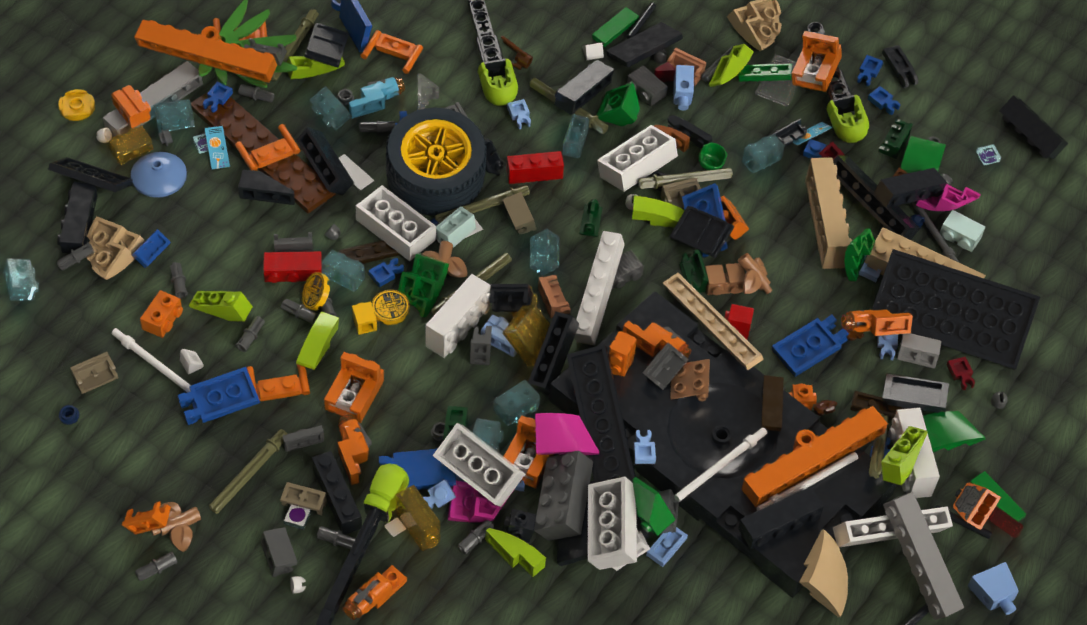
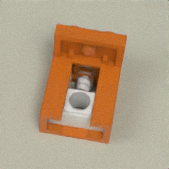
[792,31,842,92]
[324,352,384,423]
[504,415,554,488]

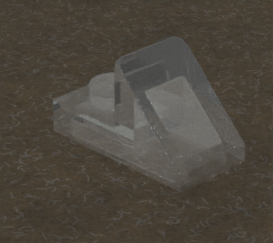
[418,74,439,110]

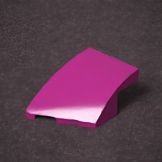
[916,184,981,211]
[535,413,599,455]
[448,480,515,522]

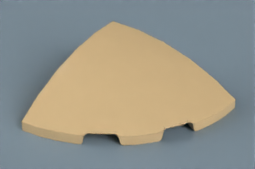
[727,0,782,51]
[87,216,145,280]
[799,530,848,617]

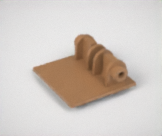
[670,359,710,401]

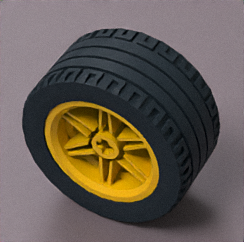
[386,107,487,216]

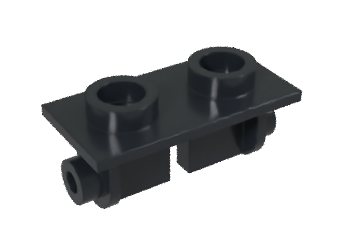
[771,119,807,148]
[485,139,503,176]

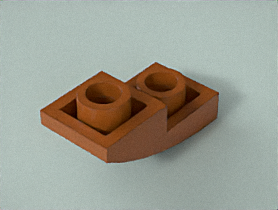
[654,125,690,152]

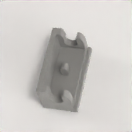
[897,333,941,368]

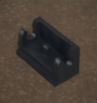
[490,284,533,312]

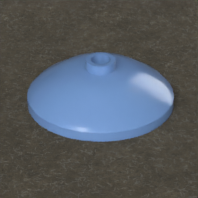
[131,152,187,197]

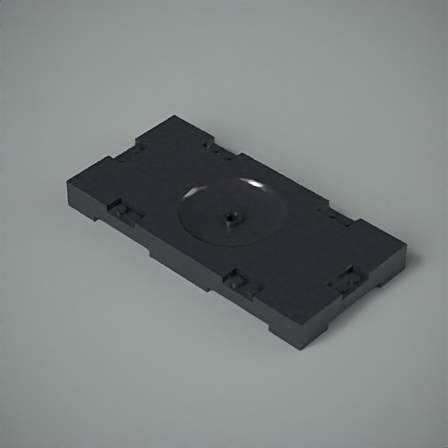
[549,291,897,598]

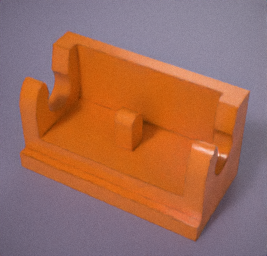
[122,501,171,534]

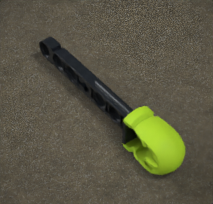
[467,0,518,106]
[807,22,869,143]
[316,464,409,625]

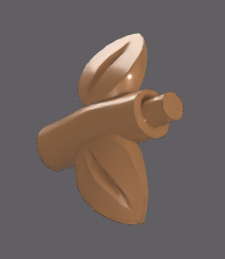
[422,241,467,278]
[738,253,772,294]
[151,502,201,552]

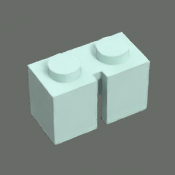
[940,210,985,252]

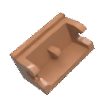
[667,48,706,86]
[538,275,571,318]

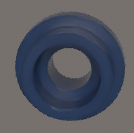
[59,405,80,425]

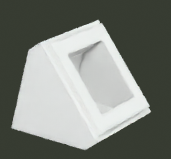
[582,43,604,60]
[180,349,204,374]

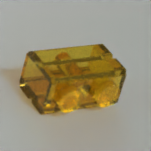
[109,126,153,165]

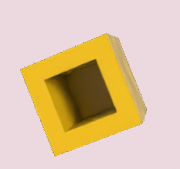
[352,301,377,335]

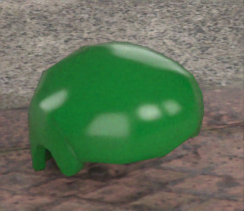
[699,142,727,170]

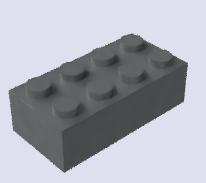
[534,451,593,541]

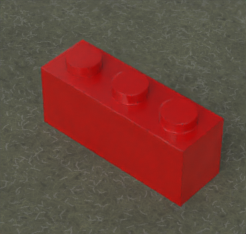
[506,151,564,184]
[264,251,322,283]

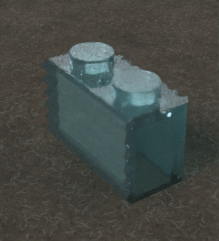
[562,115,589,158]

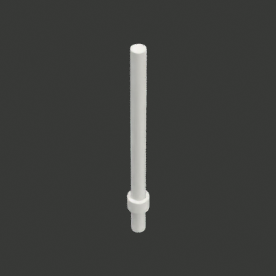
[111,328,191,392]
[674,427,767,502]
[757,452,858,511]

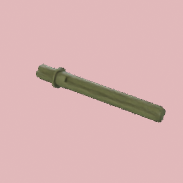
[271,9,319,81]
[530,78,608,134]
[638,168,733,189]
[434,185,530,224]
[432,253,512,315]
[869,414,890,479]
[209,429,288,514]

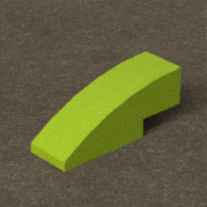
[709,44,754,87]
[287,56,345,79]
[632,196,685,228]
[296,312,339,370]
[485,528,546,577]

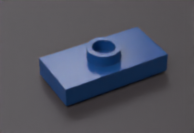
[132,229,171,268]

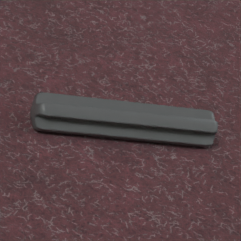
[701,47,733,82]

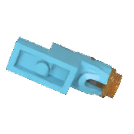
[349,77,405,119]

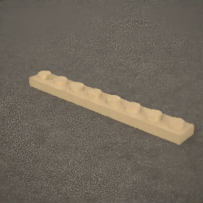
[663,273,764,370]

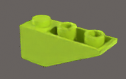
[189,291,253,321]
[881,426,928,485]

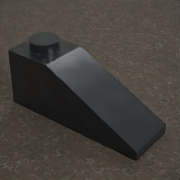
[238,170,295,205]

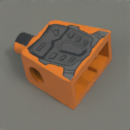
[953,483,1001,530]

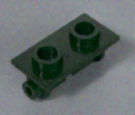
[579,199,603,237]

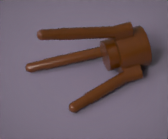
[501,36,533,70]

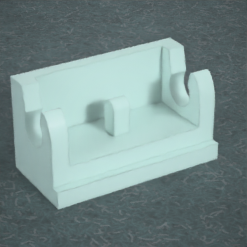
[436,206,476,247]

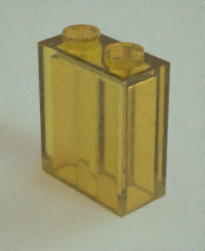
[502,305,550,366]
[396,485,440,551]

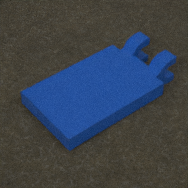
[331,0,372,52]
[682,183,728,258]
[772,315,849,377]
[178,367,260,425]
[379,449,457,491]

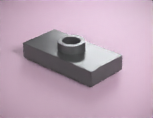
[283,425,324,452]

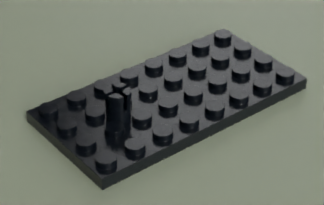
[872,249,1040,370]

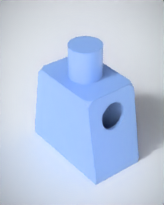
[673,65,694,111]
[968,562,1018,615]

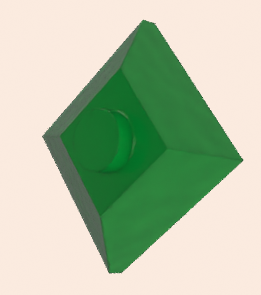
[597,82,640,126]
[632,477,676,536]

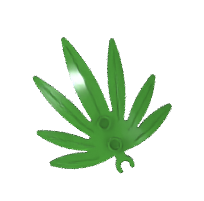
[199,0,297,88]

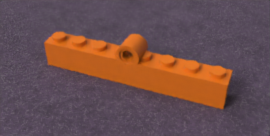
[134,20,277,83]
[742,406,888,507]

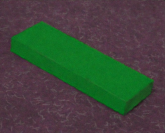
[592,7,639,47]
[739,63,793,82]
[970,471,1026,528]

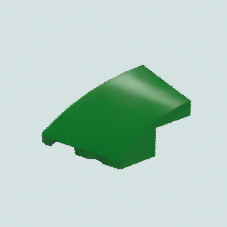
[901,136,946,173]
[844,228,875,281]
[398,254,449,317]
[923,411,985,452]

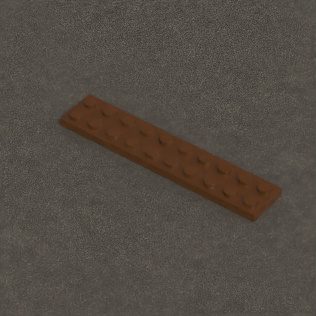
[190,91,336,214]

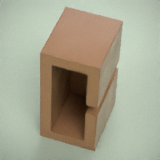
[705,263,745,295]

